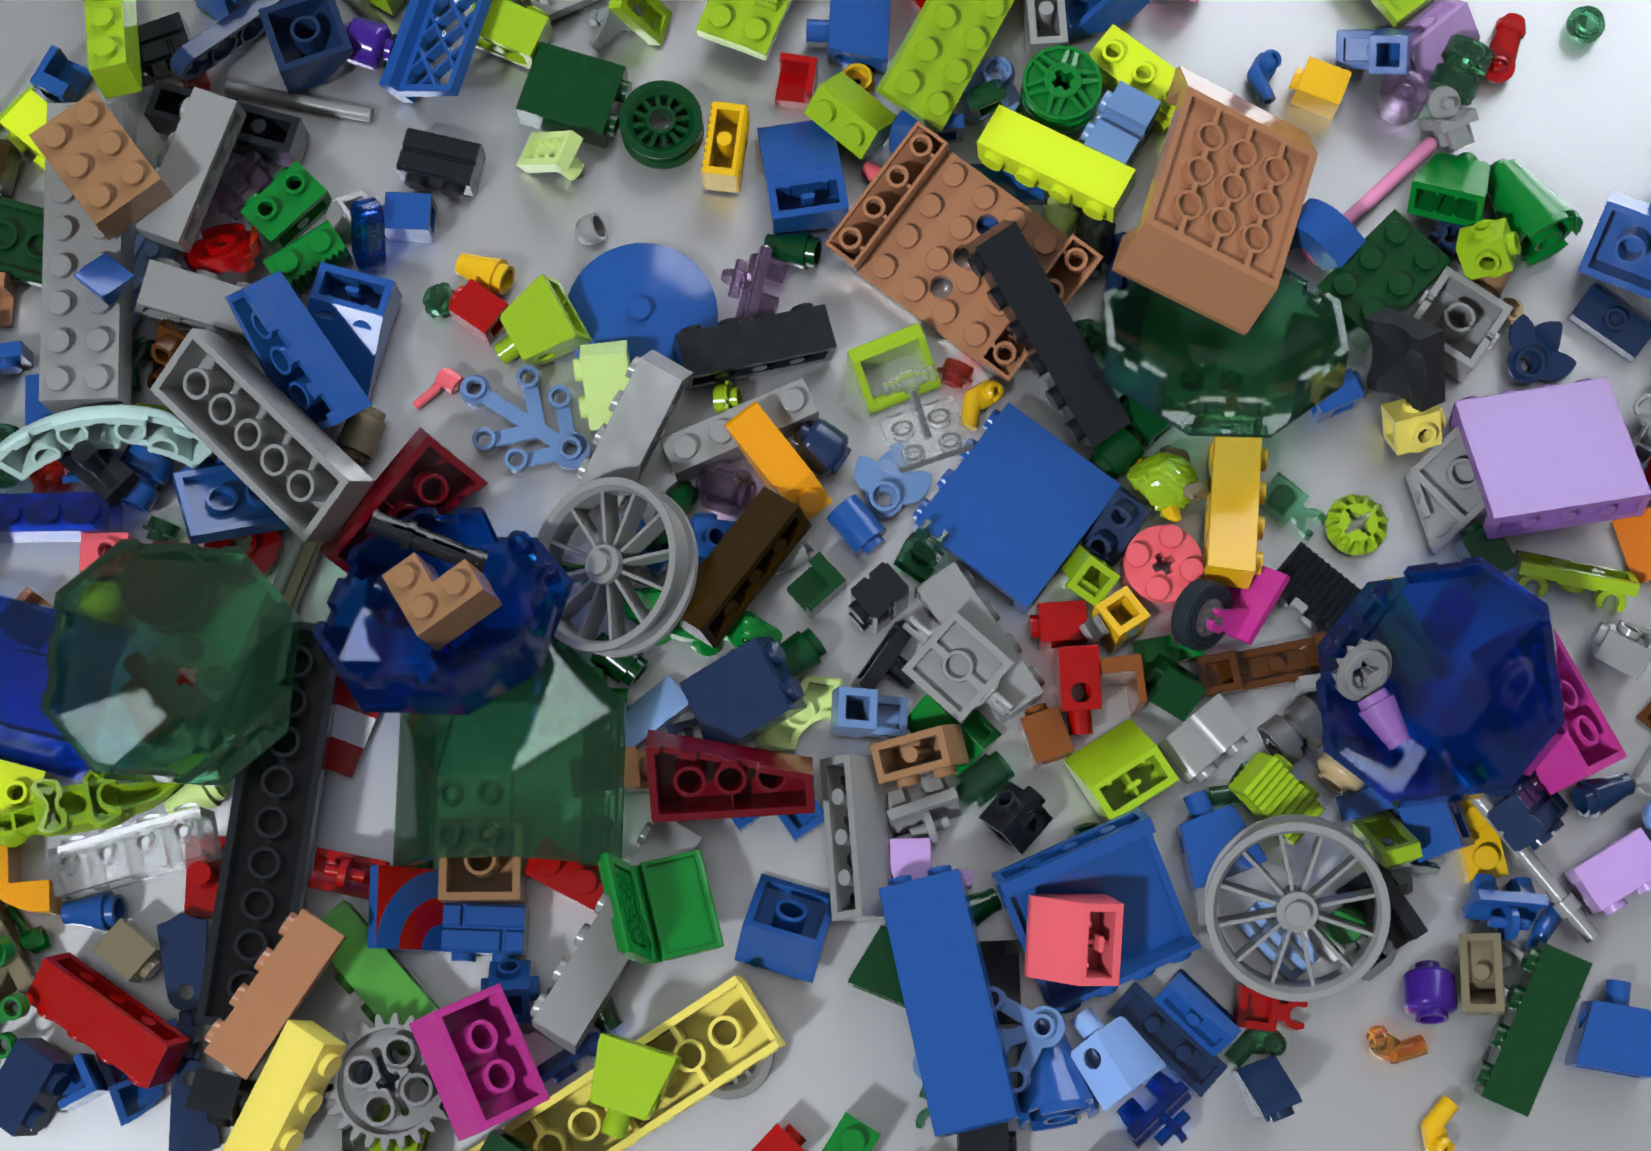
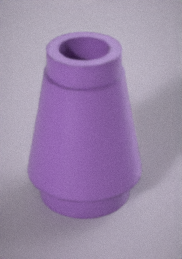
[1357,687,1411,751]

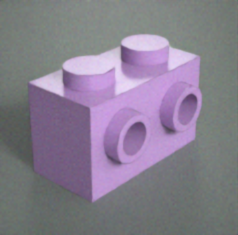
[1562,827,1651,916]

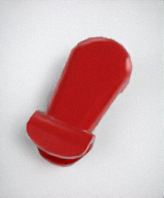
[1480,13,1526,84]

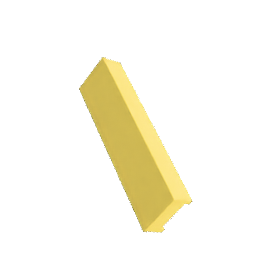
[468,974,786,1151]

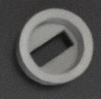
[575,212,607,245]

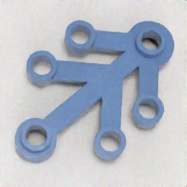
[460,365,591,474]
[913,986,1066,1093]

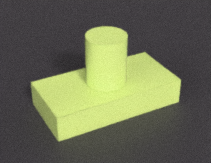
[516,130,584,181]

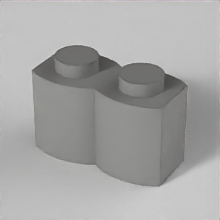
[1157,693,1251,784]

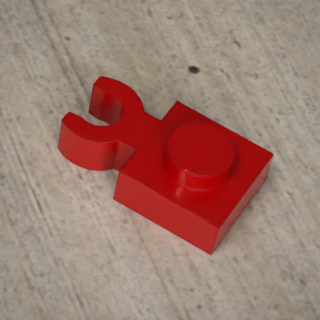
[1232,983,1308,1032]

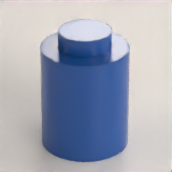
[827,494,887,556]

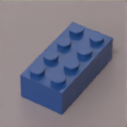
[1577,191,1651,299]

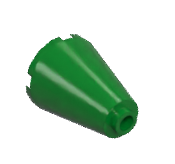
[1487,159,1583,266]

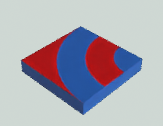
[367,865,444,952]

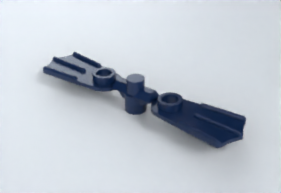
[157,913,221,1151]

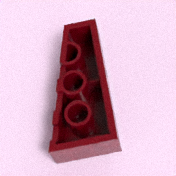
[320,427,488,581]
[645,729,815,823]

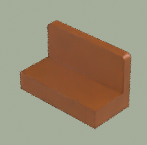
[1100,654,1147,715]

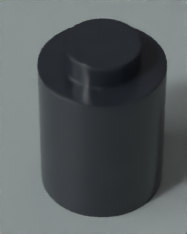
[1076,216,1116,277]

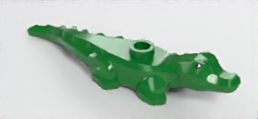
[561,561,783,657]

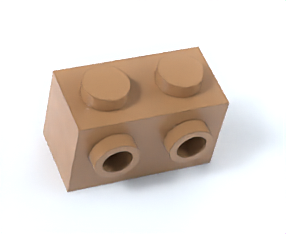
[870,724,970,788]

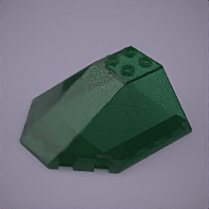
[393,627,626,869]

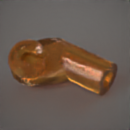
[1366,1025,1428,1064]

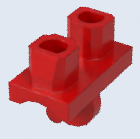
[308,847,390,900]

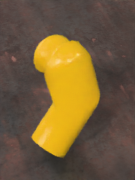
[959,380,1004,431]

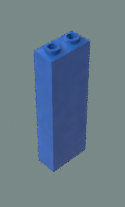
[878,865,1022,1138]

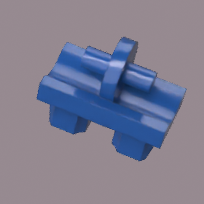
[1462,873,1549,941]

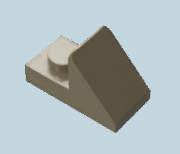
[1459,933,1505,1015]

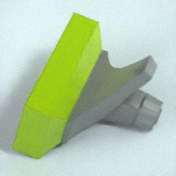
[589,0,672,52]
[1352,811,1441,895]

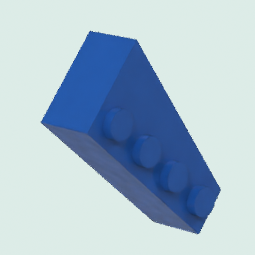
[225,270,373,430]

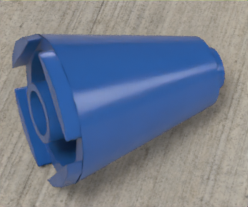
[1017,1019,1100,1131]

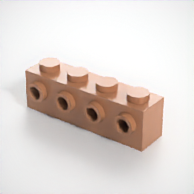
[204,909,347,1080]

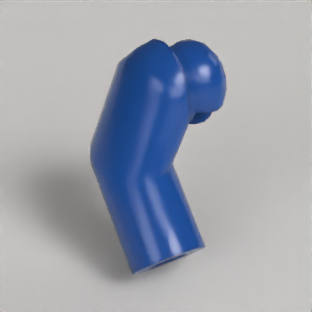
[1525,902,1562,951]

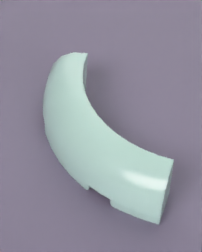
[0,404,213,481]

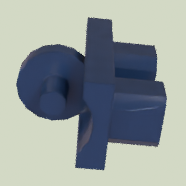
[1082,486,1153,566]

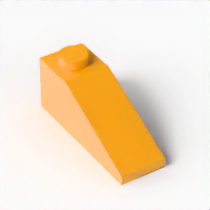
[724,401,832,521]

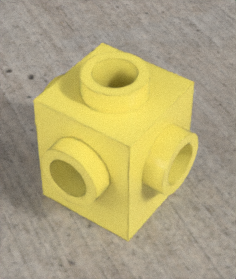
[1381,398,1446,456]

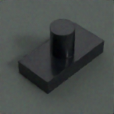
[58,441,141,508]
[851,620,917,689]

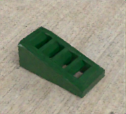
[965,79,1009,119]

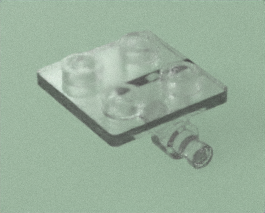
[879,365,974,473]

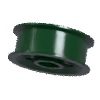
[619,80,704,170]

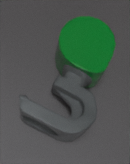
[1326,905,1397,981]

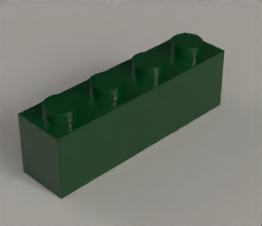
[1472,940,1593,1117]

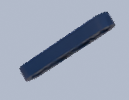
[170,0,286,82]

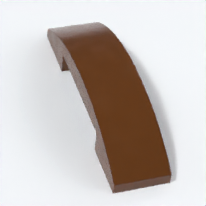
[1195,627,1362,697]

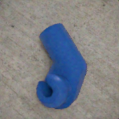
[1247,49,1282,107]

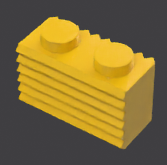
[701,101,750,193]

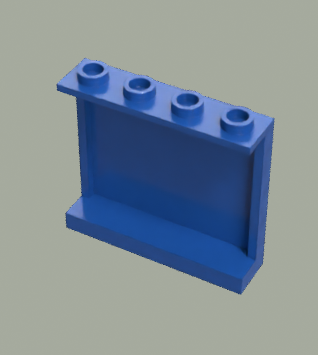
[912,402,1122,615]
[991,807,1202,1014]

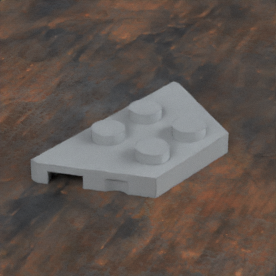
[1405,425,1485,554]

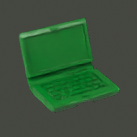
[597,849,724,964]

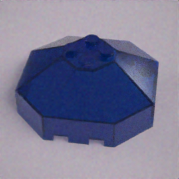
[312,507,574,715]
[1316,556,1568,808]

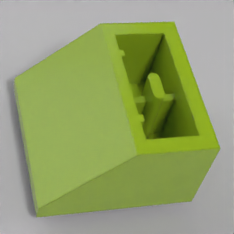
[1063,718,1179,823]

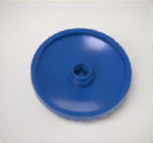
[568,243,719,364]

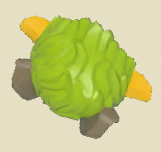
[1127,445,1210,522]

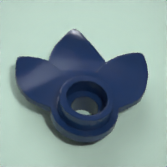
[1506,314,1576,384]

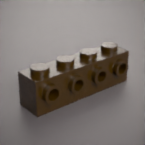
[678,487,812,649]

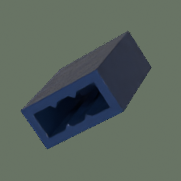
[679,637,807,746]

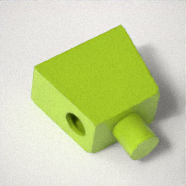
[494,274,593,366]
[590,1032,682,1139]

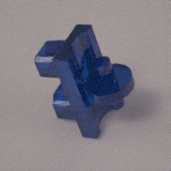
[1117,1071,1192,1149]

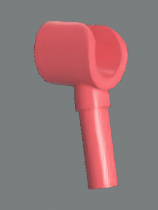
[412,368,464,410]

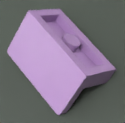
[1402,0,1480,82]

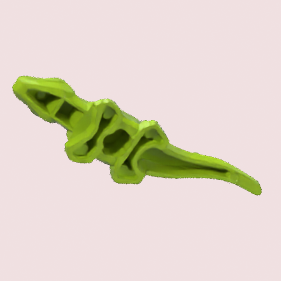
[0,753,233,848]

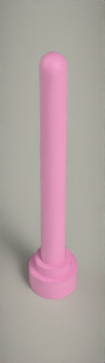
[1299,137,1438,267]

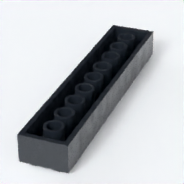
[195,616,347,1025]

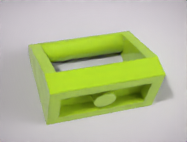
[847,323,942,415]

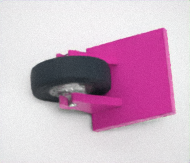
[1171,565,1291,651]

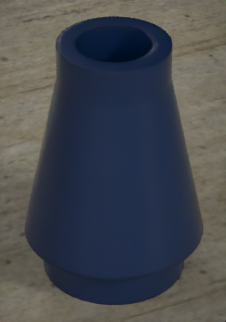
[1570,772,1635,818]

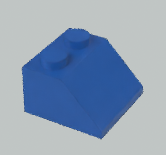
[734,873,832,983]

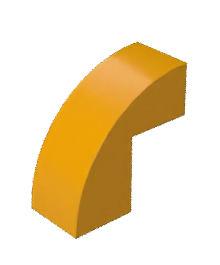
[0,845,62,916]

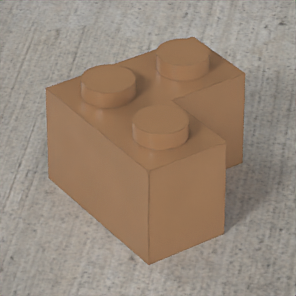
[382,552,502,651]

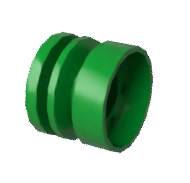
[1018,45,1103,141]

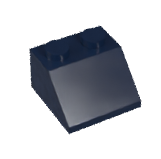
[258,0,354,95]

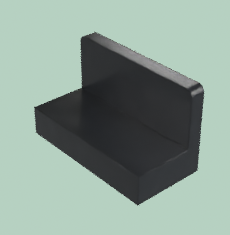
[1335,863,1428,959]

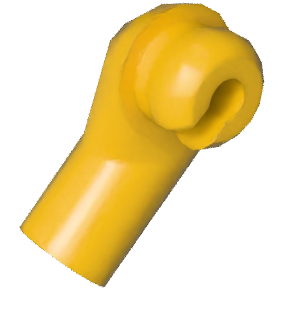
[1420,1095,1459,1151]

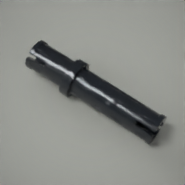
[366,508,489,572]

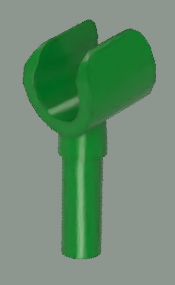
[5,905,51,953]

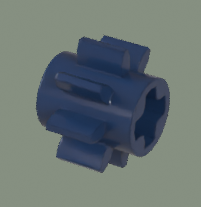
[1427,220,1466,265]

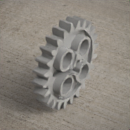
[322,1013,449,1151]

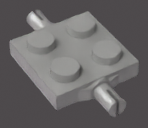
[901,610,1016,724]

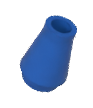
[61,891,126,931]

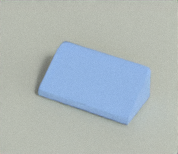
[607,675,691,749]

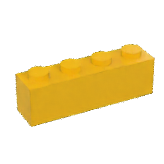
[1201,427,1268,589]

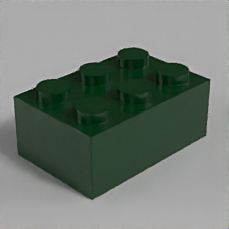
[1308,209,1452,353]

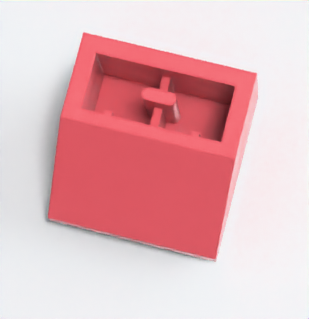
[1024,894,1124,986]

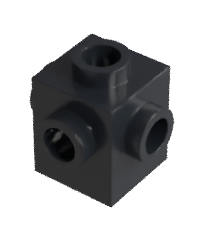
[978,781,1053,854]

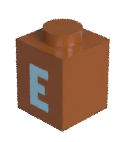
[1017,703,1074,769]

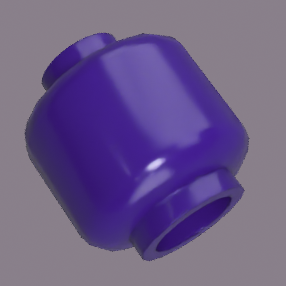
[344,16,395,71]
[1402,960,1458,1024]

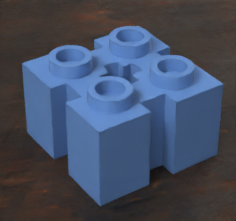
[1079,81,1161,167]

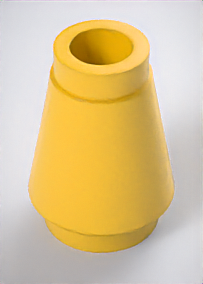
[455,253,515,295]

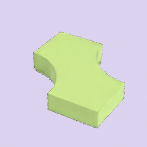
[755,674,843,754]

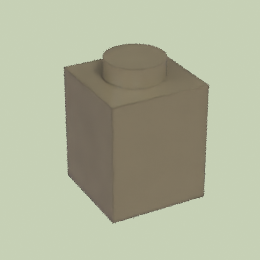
[92,918,162,983]

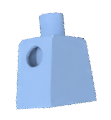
[1070,1006,1167,1111]

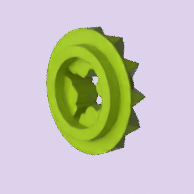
[1325,493,1389,556]

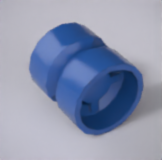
[120,444,175,514]

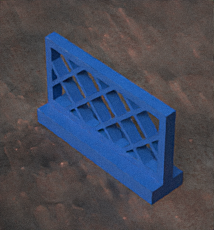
[379,0,492,103]

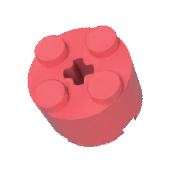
[1119,524,1204,612]

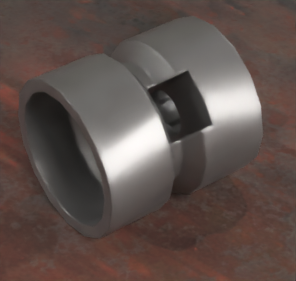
[1257,695,1334,765]

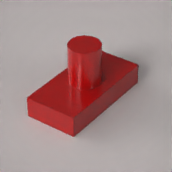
[184,836,226,918]

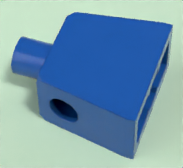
[806,0,891,75]
[1176,789,1267,892]
[1564,979,1651,1079]

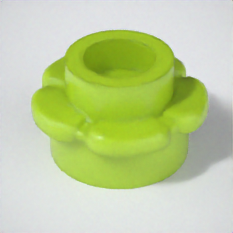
[713,379,743,414]

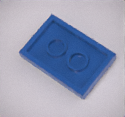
[173,464,289,545]

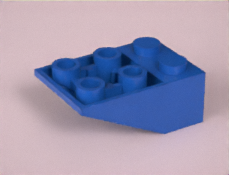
[757,120,849,234]
[307,262,402,399]

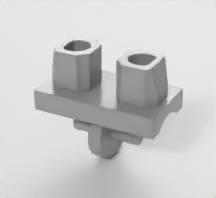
[1419,86,1479,150]
[886,777,961,846]

